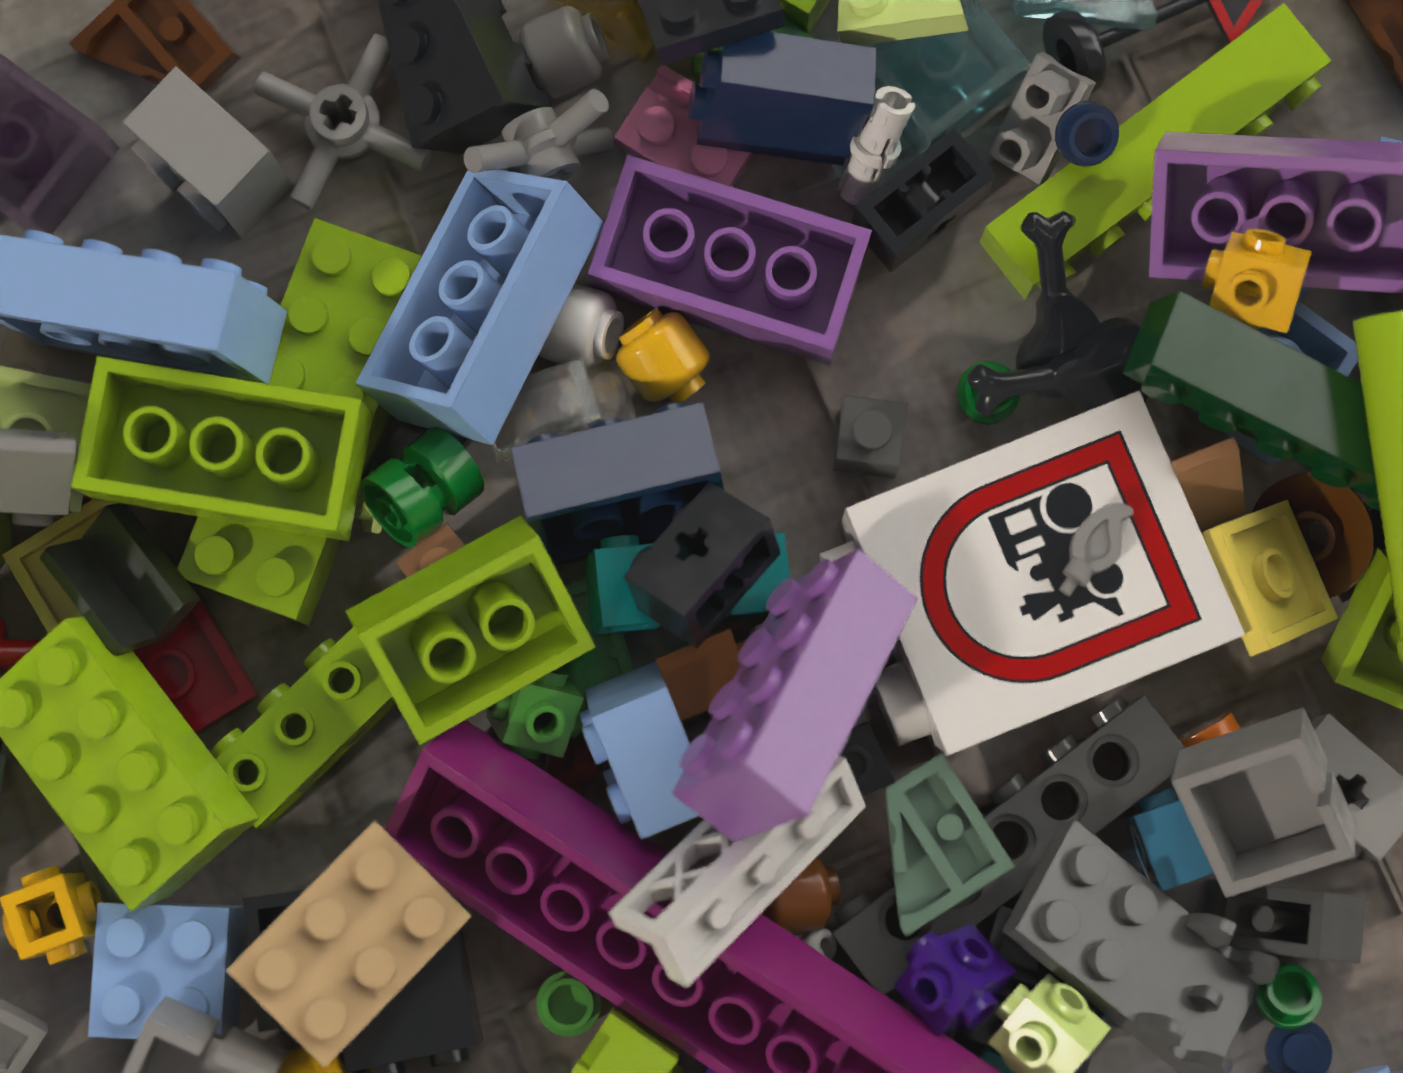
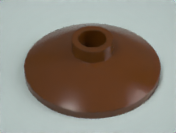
[1252,472,1376,598]

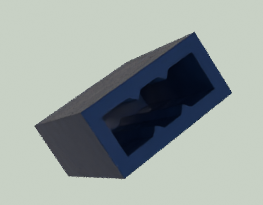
[688,32,876,166]

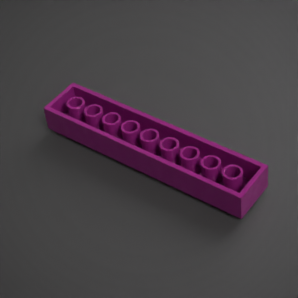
[385,720,1002,1073]

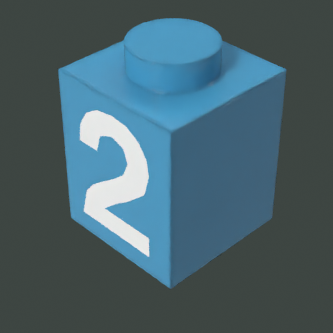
[1123,787,1214,892]

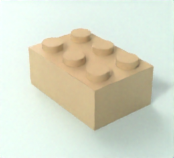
[226,821,471,1068]

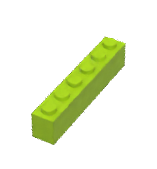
[979,3,1332,300]

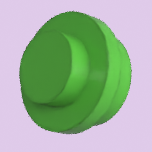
[536,971,602,1037]

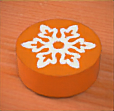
[1178,711,1241,748]

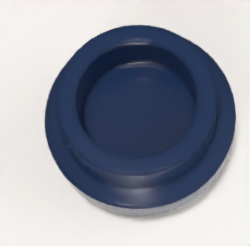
[1055,101,1119,167]
[1265,1022,1332,1073]

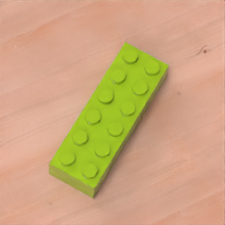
[177,218,422,626]

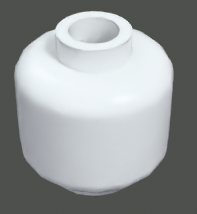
[538,283,624,370]

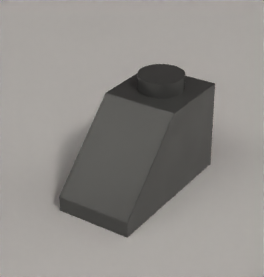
[1207,879,1366,964]

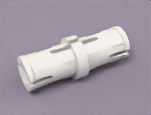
[837,86,915,205]

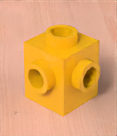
[1201,229,1312,333]
[0,865,103,966]

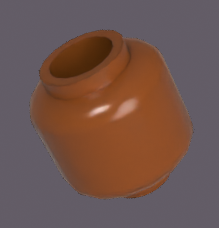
[761,856,841,936]

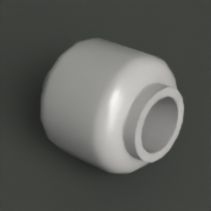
[520,6,610,98]

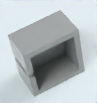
[123,66,293,239]
[1172,707,1356,898]
[122,996,288,1073]

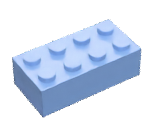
[355,169,604,445]
[0,230,287,384]

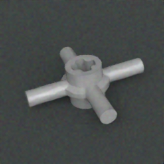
[254,34,432,210]
[464,89,614,181]

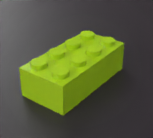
[71,356,373,541]
[0,616,260,912]

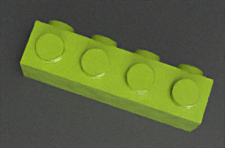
[210,593,397,829]

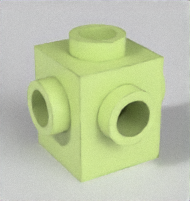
[988,973,1111,1073]

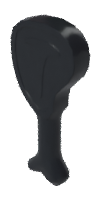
[1016,211,1100,397]
[967,317,1148,418]

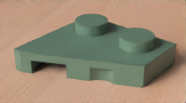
[884,753,1015,936]

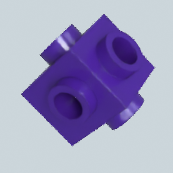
[894,923,1016,1036]

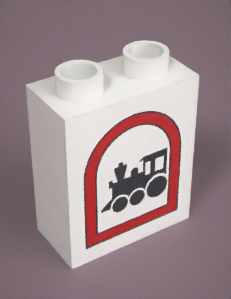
[819,391,1245,757]

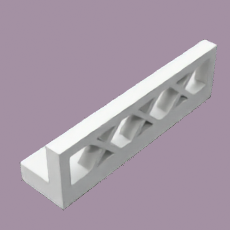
[609,756,866,987]

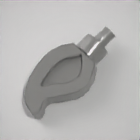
[1059,503,1133,596]

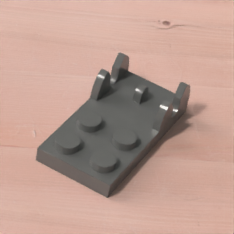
[1002,819,1280,1073]

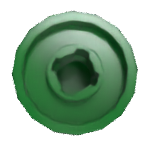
[360,427,484,548]

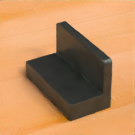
[40,503,200,655]

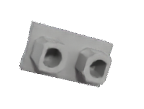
[988,52,1096,185]

